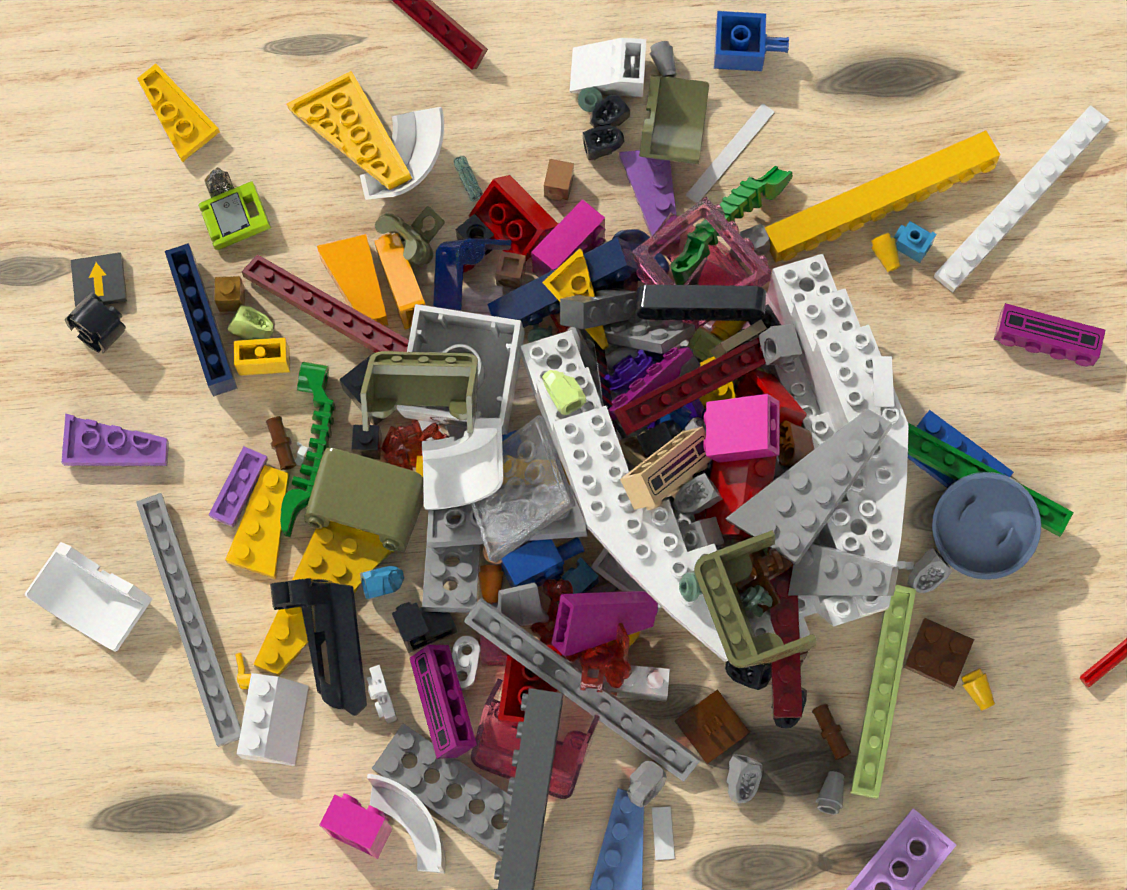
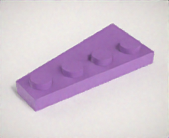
[619,150,679,244]
[61,413,169,466]

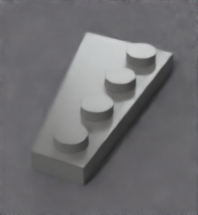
[788,543,899,596]

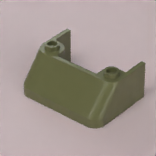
[360,351,478,433]
[694,530,816,668]

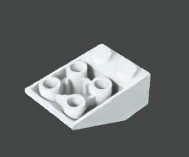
[570,38,646,97]

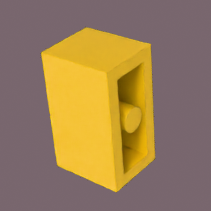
[234,338,290,376]

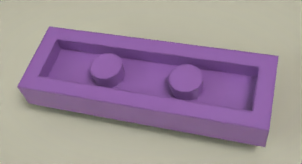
[209,446,268,528]

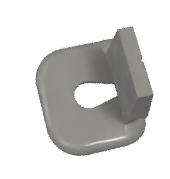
[490,583,549,626]

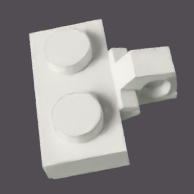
[367,665,398,724]

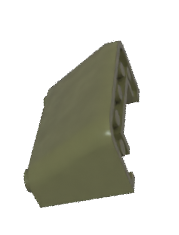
[304,448,424,552]

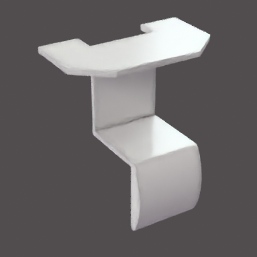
[295,442,313,466]
[897,561,914,570]

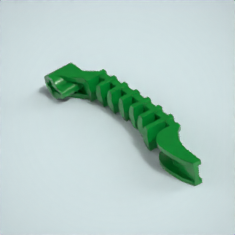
[671,166,793,285]
[280,361,336,538]

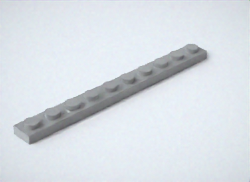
[136,493,241,747]
[464,598,700,782]

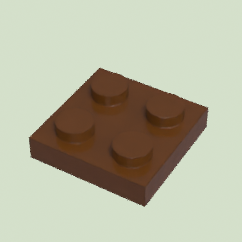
[903,618,975,689]

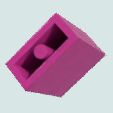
[704,394,779,463]

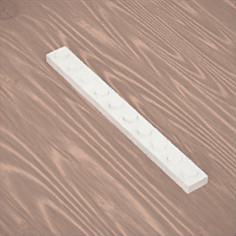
[934,105,1110,293]

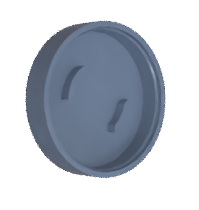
[932,472,1041,580]

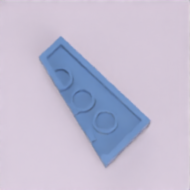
[590,788,644,890]

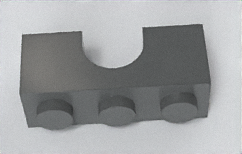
[560,288,637,329]

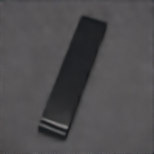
[635,285,766,321]

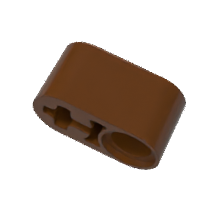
[778,421,814,468]

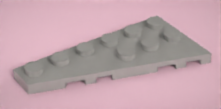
[725,409,892,565]

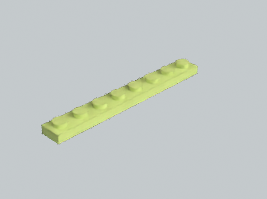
[850,585,916,799]

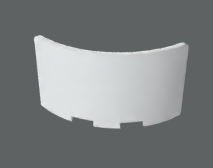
[360,107,444,200]
[422,418,503,510]
[25,542,153,652]
[367,774,446,874]

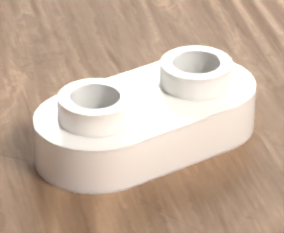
[452,636,480,690]

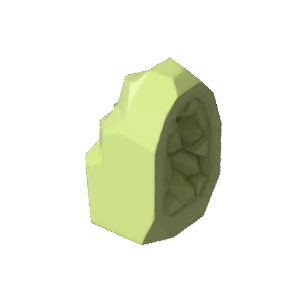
[227,305,273,340]
[542,370,586,415]

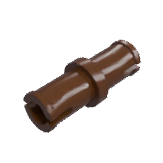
[266,416,296,470]
[812,704,852,760]

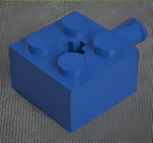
[714,11,789,71]
[501,537,585,588]

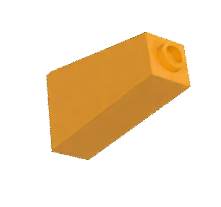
[374,233,425,330]
[317,234,389,326]

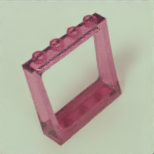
[631,197,771,332]

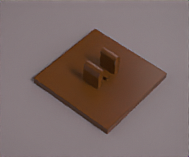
[675,689,750,764]

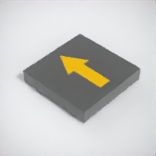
[71,252,127,307]

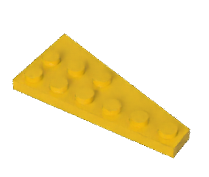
[286,71,412,190]
[253,525,392,676]

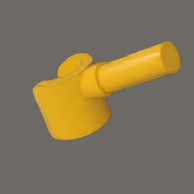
[235,653,251,689]

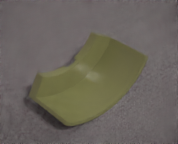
[639,75,709,164]

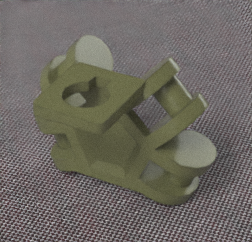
[375,206,445,266]

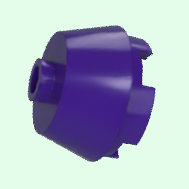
[604,350,654,395]

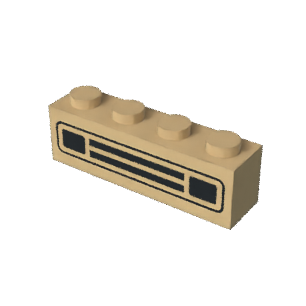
[620,427,712,510]

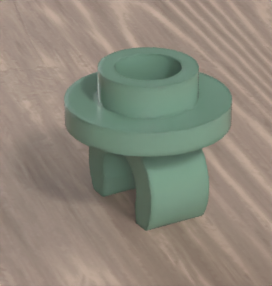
[578,87,602,112]
[528,324,553,343]
[679,572,702,602]
[741,585,773,617]

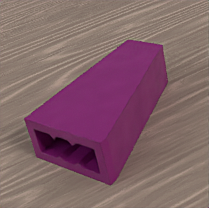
[552,591,658,656]

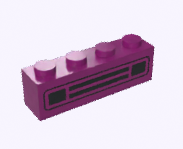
[993,303,1106,367]
[409,645,477,759]

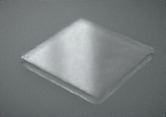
[471,415,576,563]

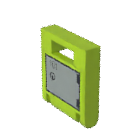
[198,181,271,250]

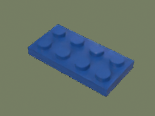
[908,410,1014,488]

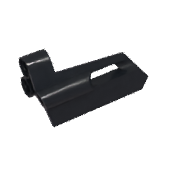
[270,578,367,716]

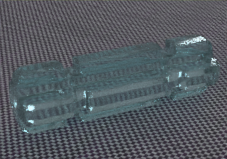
[454,155,483,202]

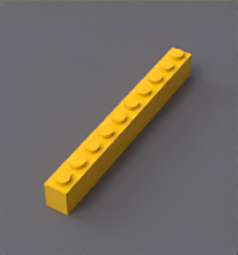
[764,130,1001,263]

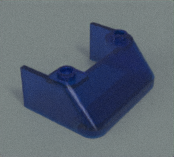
[433,238,513,311]

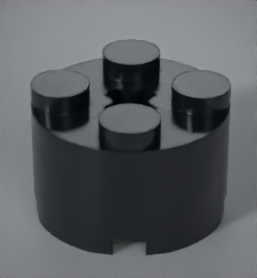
[65,293,126,354]

